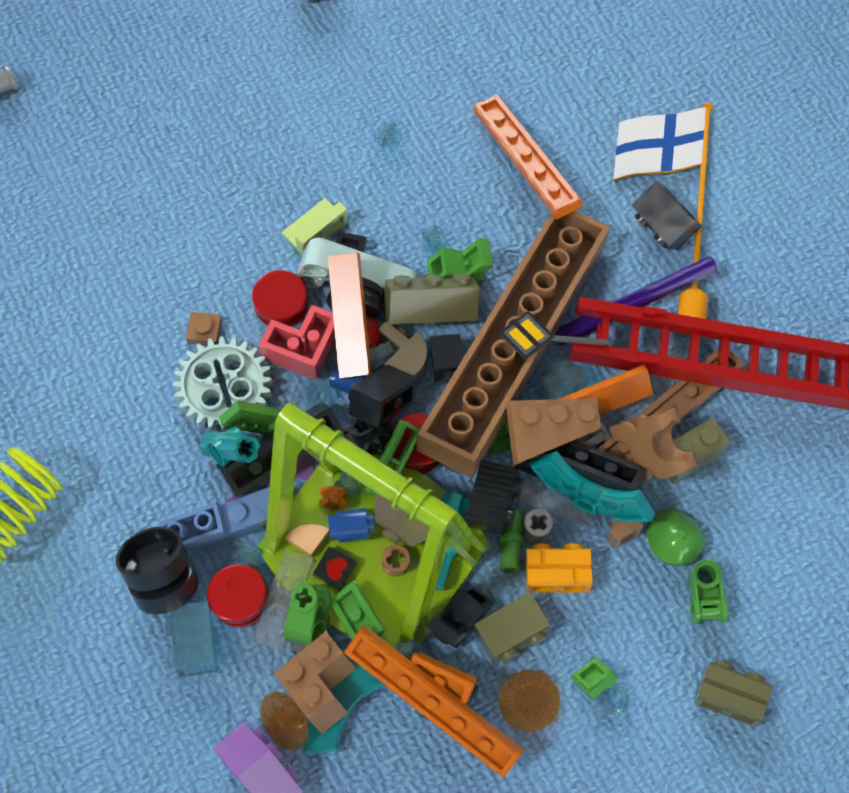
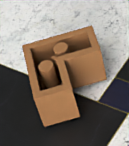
[274,631,356,734]

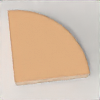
[285,524,330,558]

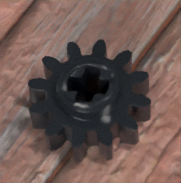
[342,418,395,456]

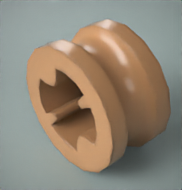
[382,545,410,577]

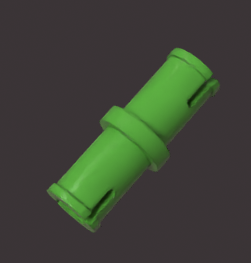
[499,508,525,574]

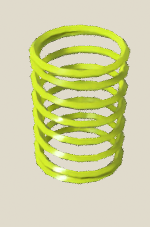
[0,447,63,563]

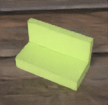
[282,198,348,254]

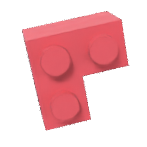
[259,305,336,381]

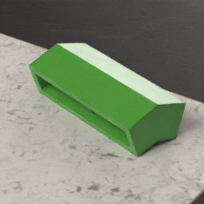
[365,420,420,495]

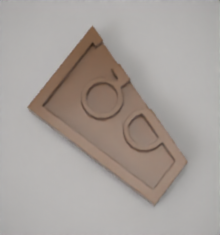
[506,398,601,466]

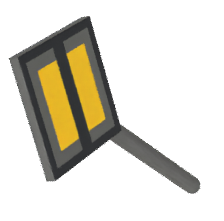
[499,311,610,360]

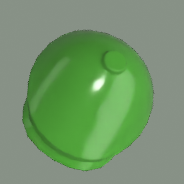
[646,508,706,567]

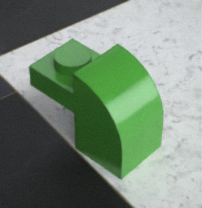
[427,238,493,285]

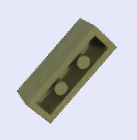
[383,273,480,325]

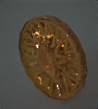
[499,670,560,732]
[260,691,308,751]

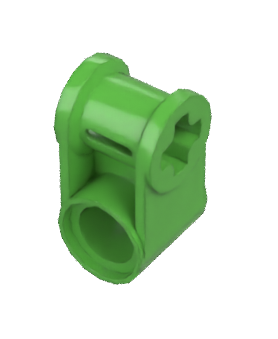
[688,560,728,624]
[283,583,332,646]

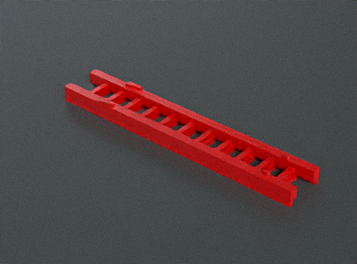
[569,297,849,410]

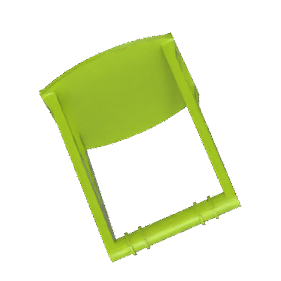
[257,402,489,654]

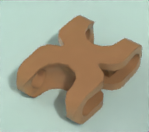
[609,407,697,483]

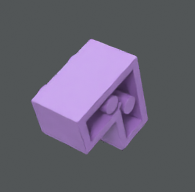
[213,722,304,793]

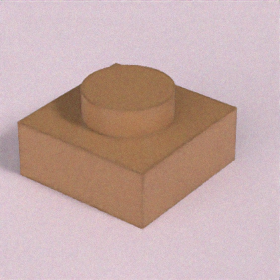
[186,312,222,346]
[607,521,643,550]

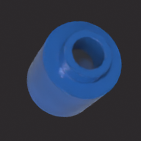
[328,508,375,543]

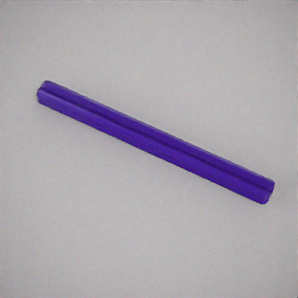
[555,256,717,345]

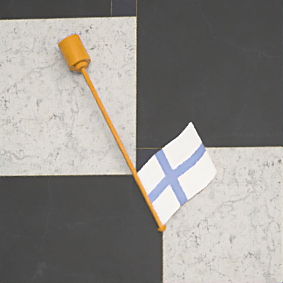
[613,102,713,335]

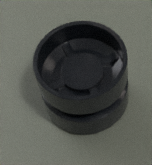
[116,527,199,614]

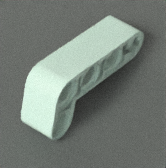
[297,238,419,289]

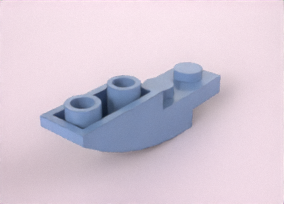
[159,487,269,550]

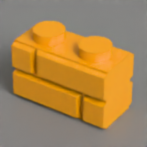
[525,543,592,593]

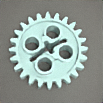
[172,336,273,432]

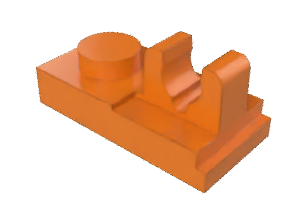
[411,652,477,705]

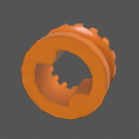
[319,486,348,510]

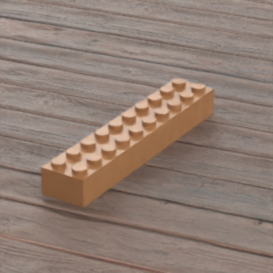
[416,211,610,478]

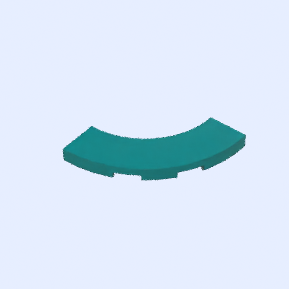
[529,451,655,523]
[303,647,403,754]

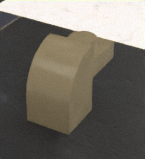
[378,321,427,384]

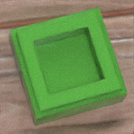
[571,657,617,700]

